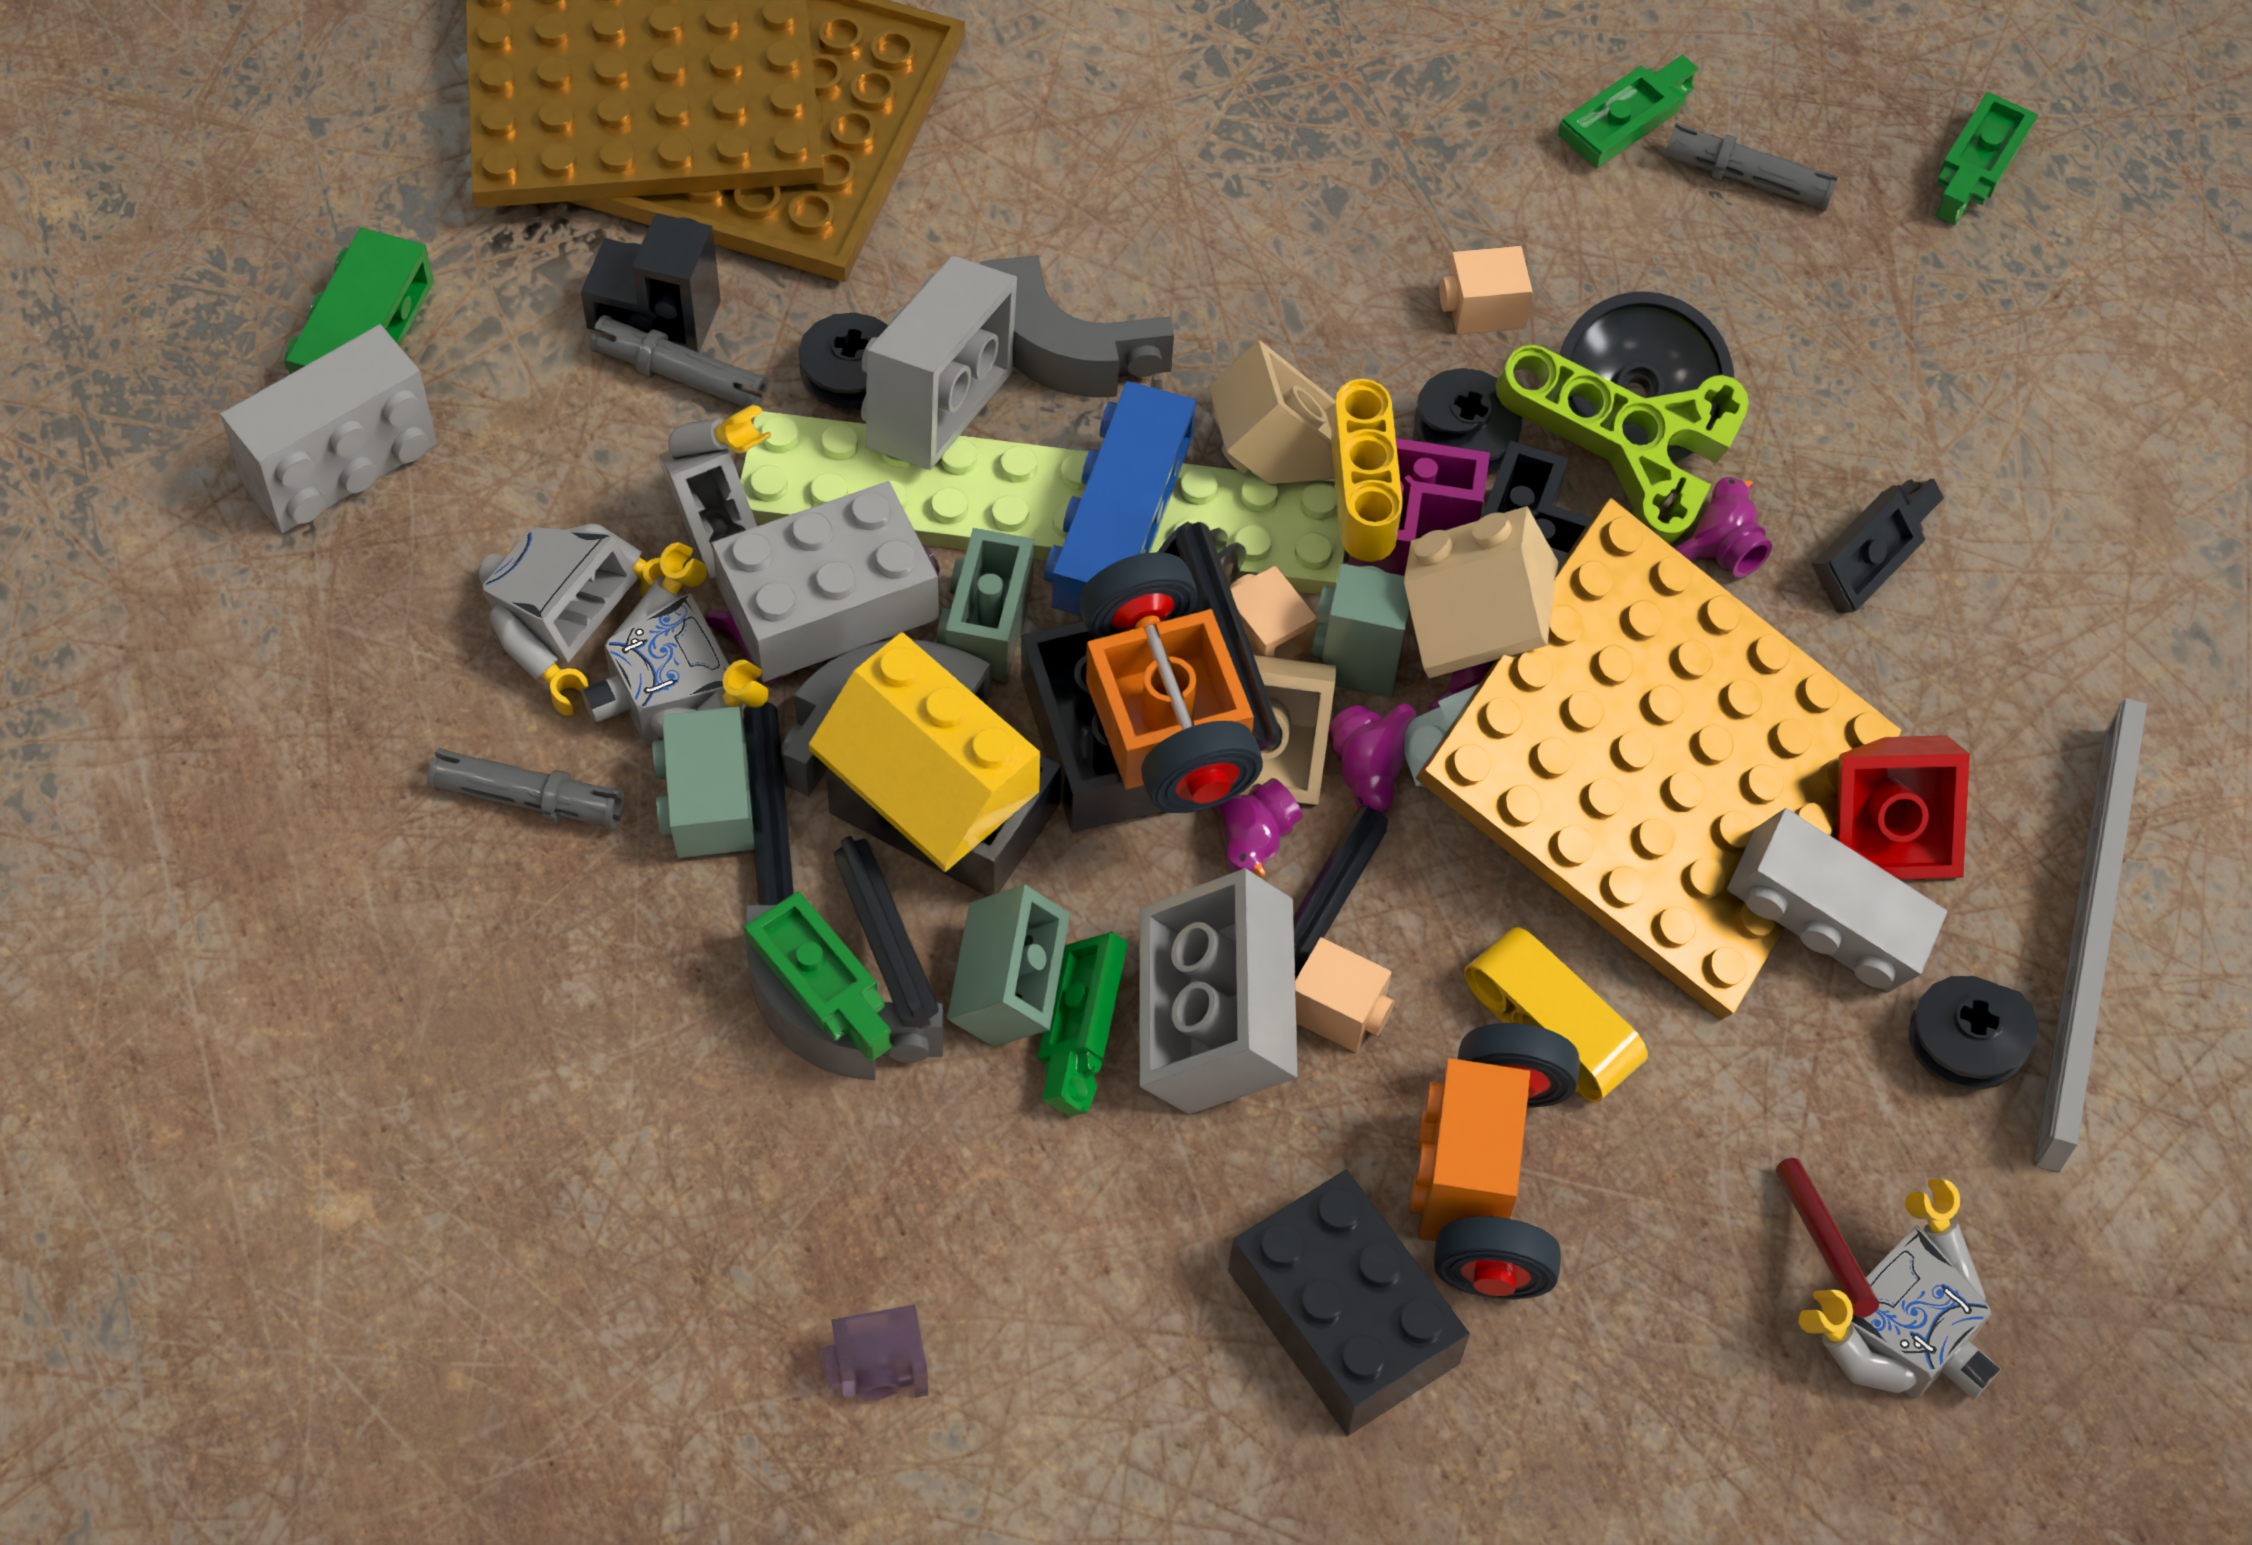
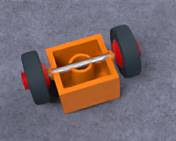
[1079,552,1263,813]
[1409,1023,1580,1299]

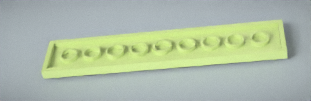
[740,411,1344,595]

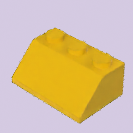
[809,632,1040,872]

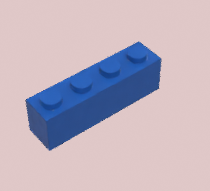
[1044,381,1196,616]

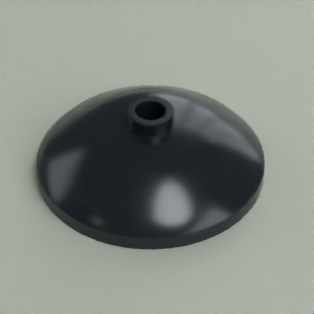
[1558,292,1735,464]

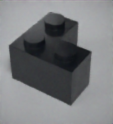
[581,213,721,353]
[1481,440,1592,554]

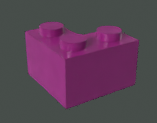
[1348,438,1490,576]

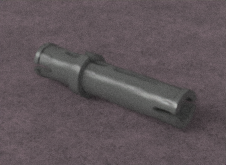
[1664,122,1838,211]
[590,315,768,408]
[427,748,625,830]

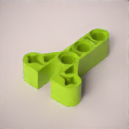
[1496,345,1749,544]

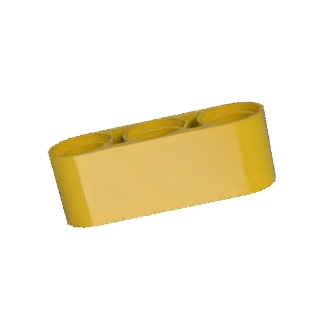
[1331,379,1402,562]
[1464,927,1648,1103]

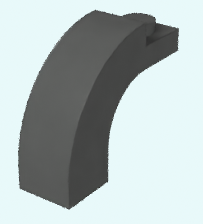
[980,255,1174,397]
[781,640,991,797]
[745,905,944,1080]

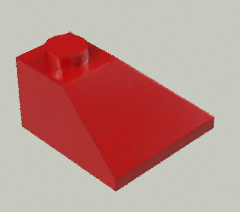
[1836,735,1970,879]

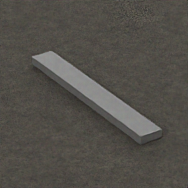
[2034,698,2148,1172]

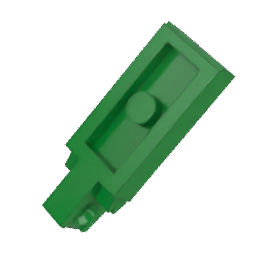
[1558,54,1698,168]
[1935,92,2039,225]
[743,891,892,1063]
[1037,932,1128,1117]

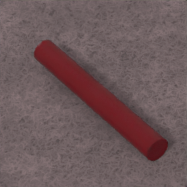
[1776,1158,1879,1318]

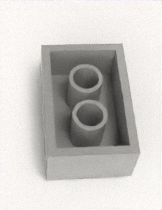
[861,255,1017,470]
[220,324,438,534]
[712,481,940,682]
[1139,868,1298,1114]

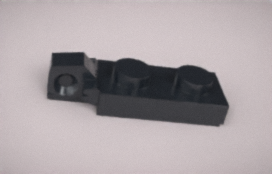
[1811,478,1944,613]

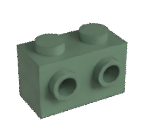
[936,528,1034,682]
[1311,563,1410,698]
[652,706,755,858]
[947,884,1070,1047]

